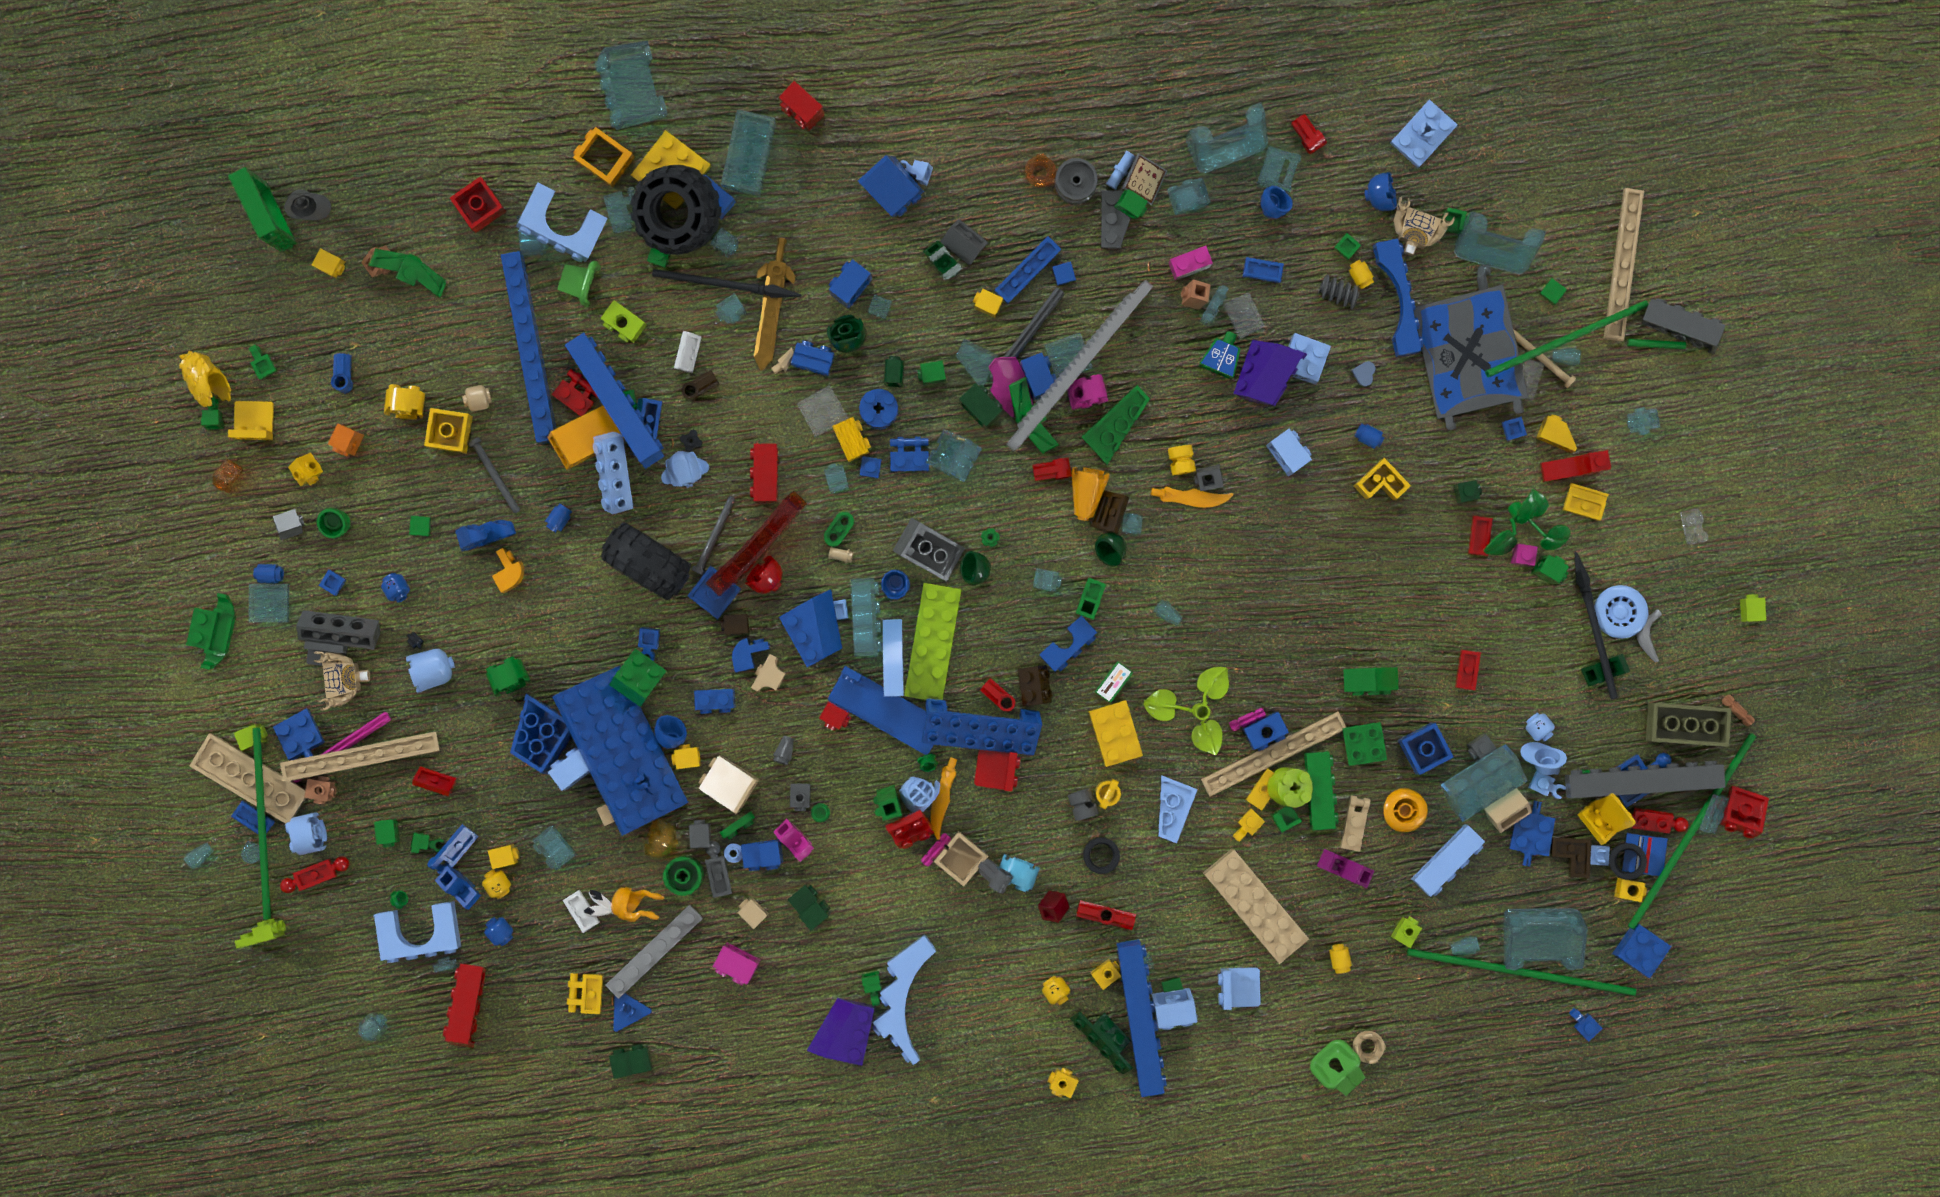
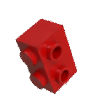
[819,701,851,731]

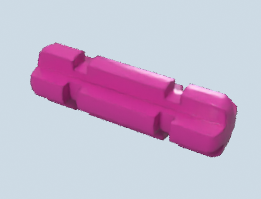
[1229,708,1266,731]
[921,833,951,867]

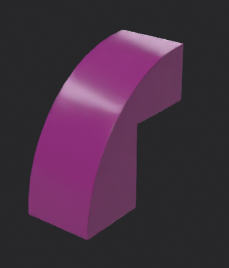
[1317,849,1374,888]

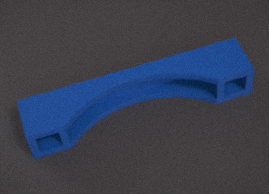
[1373,239,1423,358]

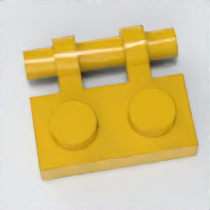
[567,973,603,1014]

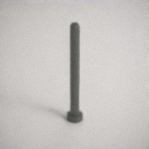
[468,437,520,514]
[691,496,735,575]

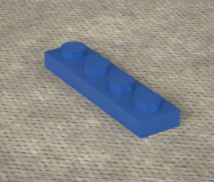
[994,236,1061,304]

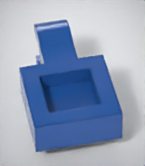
[1569,1008,1603,1042]

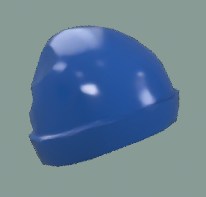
[1260,186,1293,219]
[655,715,687,749]

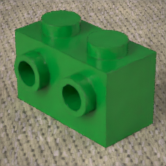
[1531,555,1569,584]

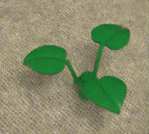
[1483,489,1571,555]

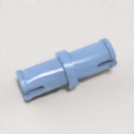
[1106,151,1136,190]

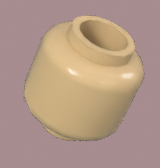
[462,385,492,412]

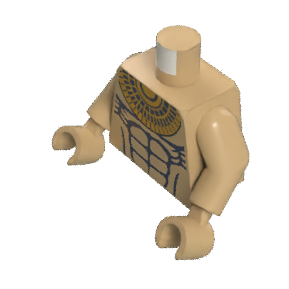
[1393,196,1455,256]
[314,651,370,711]

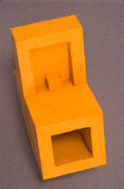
[492,548,524,593]

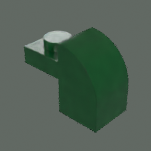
[923,240,962,280]
[1581,653,1630,687]

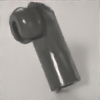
[1477,265,1491,290]

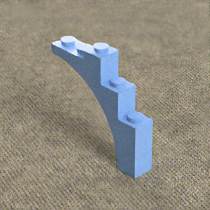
[872,934,936,1065]

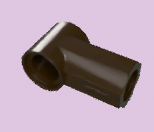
[681,370,720,401]

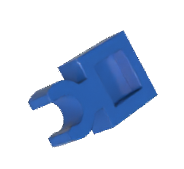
[638,627,660,661]

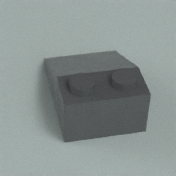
[893,518,965,581]

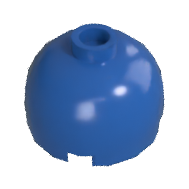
[1365,172,1397,211]

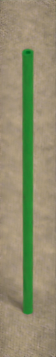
[1628,733,1756,930]
[1407,948,1636,996]

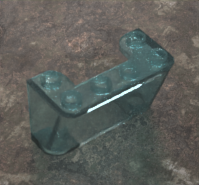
[595,40,668,130]

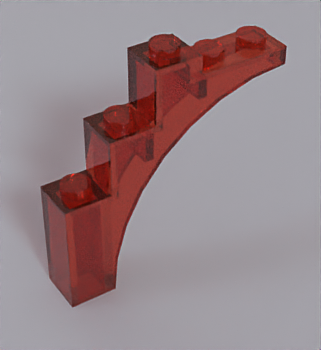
[706,491,808,596]

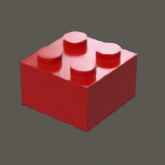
[778,81,825,132]
[450,176,507,233]

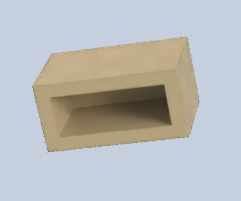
[1484,787,1532,833]

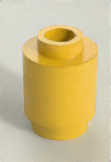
[1348,260,1374,289]
[1329,944,1352,974]

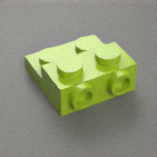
[235,918,286,949]

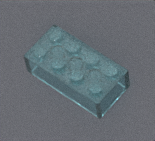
[721,110,776,196]
[851,578,882,657]
[1441,744,1527,822]

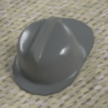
[284,189,331,221]

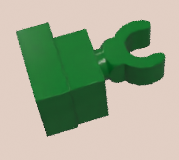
[201,396,224,430]
[410,831,444,853]
[862,971,881,1006]

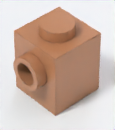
[1181,280,1211,310]

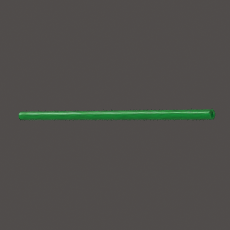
[1485,300,1649,378]
[252,727,271,920]

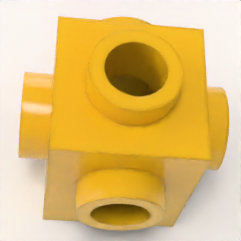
[288,453,323,486]
[1047,1067,1079,1098]

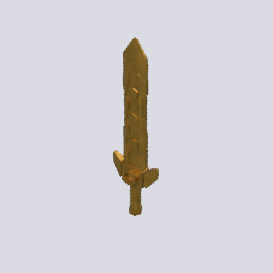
[754,237,795,370]

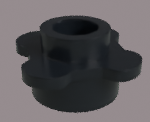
[680,430,703,452]

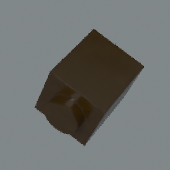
[721,614,750,635]

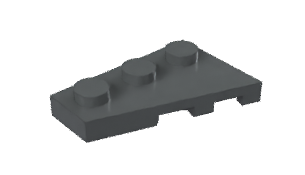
[1101,190,1130,249]

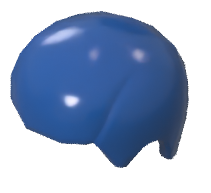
[881,569,910,600]

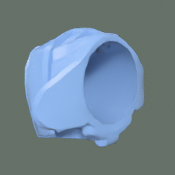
[661,451,710,488]
[899,776,940,817]

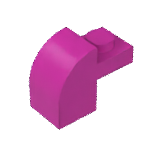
[773,818,814,862]

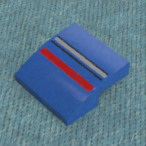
[1622,833,1668,876]

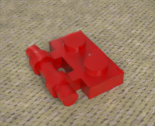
[551,369,598,416]

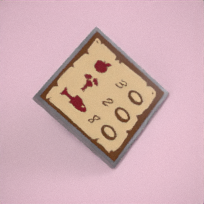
[1122,153,1167,205]

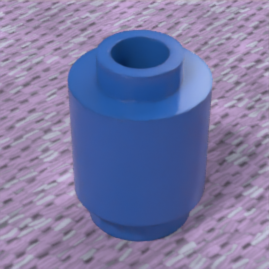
[1354,423,1385,449]
[545,503,572,533]
[253,564,284,583]

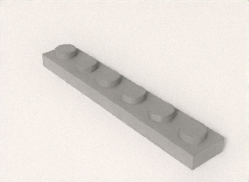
[606,904,703,999]

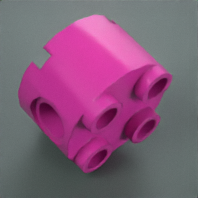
[1067,374,1108,410]

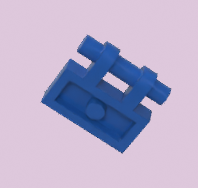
[890,436,929,472]

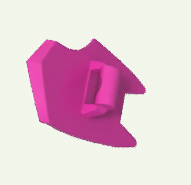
[989,357,1033,417]

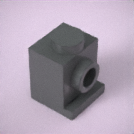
[1194,464,1223,491]

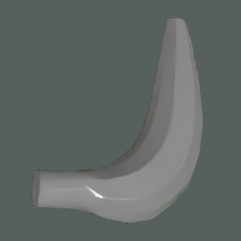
[1636,609,1662,662]

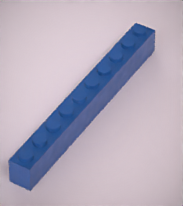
[501,251,557,445]

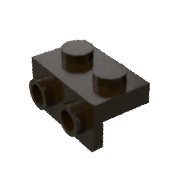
[1018,665,1052,707]

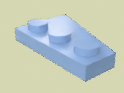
[1159,775,1198,843]

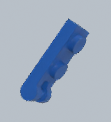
[428,824,479,874]

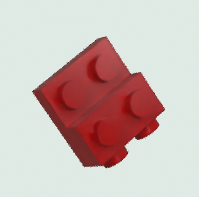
[1720,786,1769,838]
[885,810,935,849]

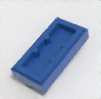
[1242,257,1284,283]
[231,800,275,834]

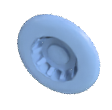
[1594,585,1648,639]

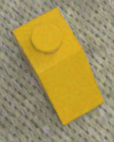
[1536,414,1577,453]

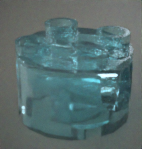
[1167,177,1211,215]

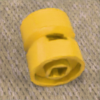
[1168,445,1196,476]

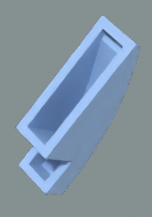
[883,619,904,697]

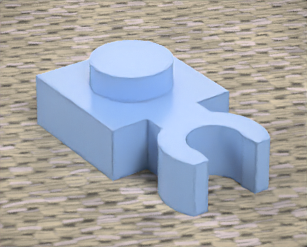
[1528,770,1566,799]

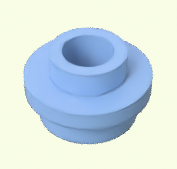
[724,843,742,863]

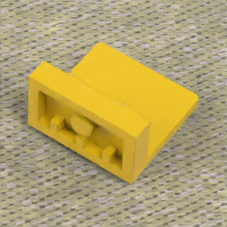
[228,401,274,440]

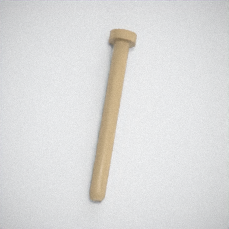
[1514,330,1576,388]

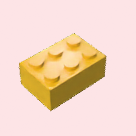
[1088,700,1143,767]

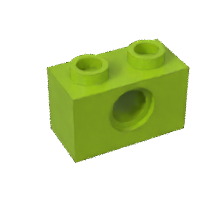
[600,300,647,343]

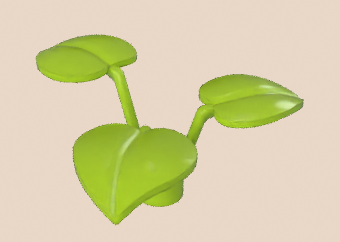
[1144,667,1229,755]

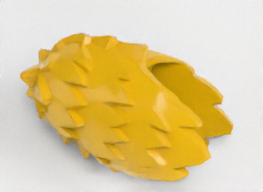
[179,351,231,407]

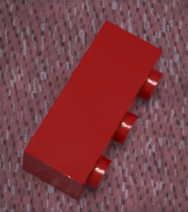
[750,444,778,503]

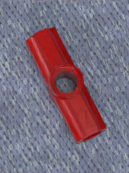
[1076,900,1136,930]

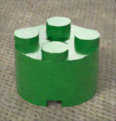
[486,656,531,697]
[663,855,704,896]

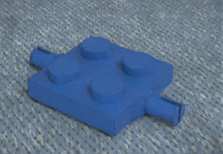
[1509,801,1555,867]

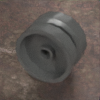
[1055,158,1098,205]

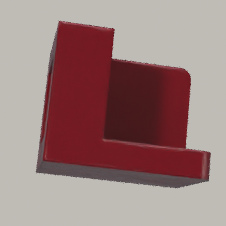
[1038,890,1069,923]

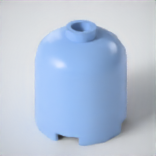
[406,649,455,693]

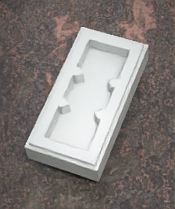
[674,331,702,373]
[562,890,600,933]

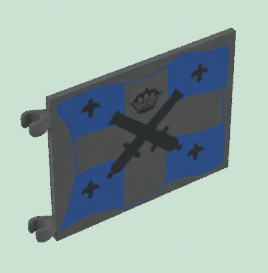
[1413,284,1529,430]

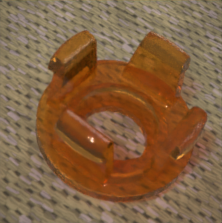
[1025,154,1056,187]

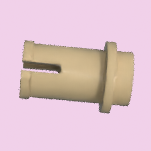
[828,547,854,564]

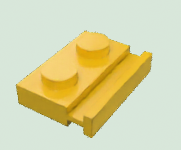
[1563,483,1609,521]

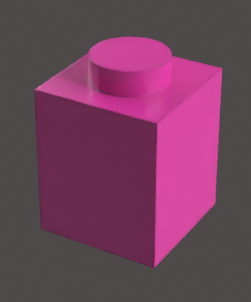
[1511,544,1538,567]

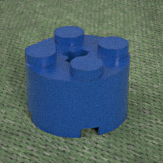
[859,389,898,429]

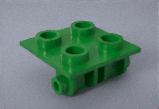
[1342,722,1387,766]

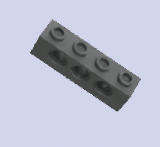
[296,610,380,650]

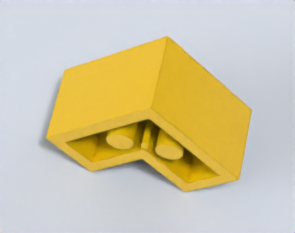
[1354,458,1411,501]

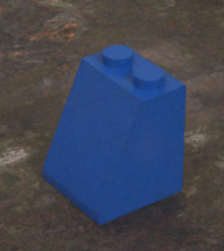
[858,155,924,217]

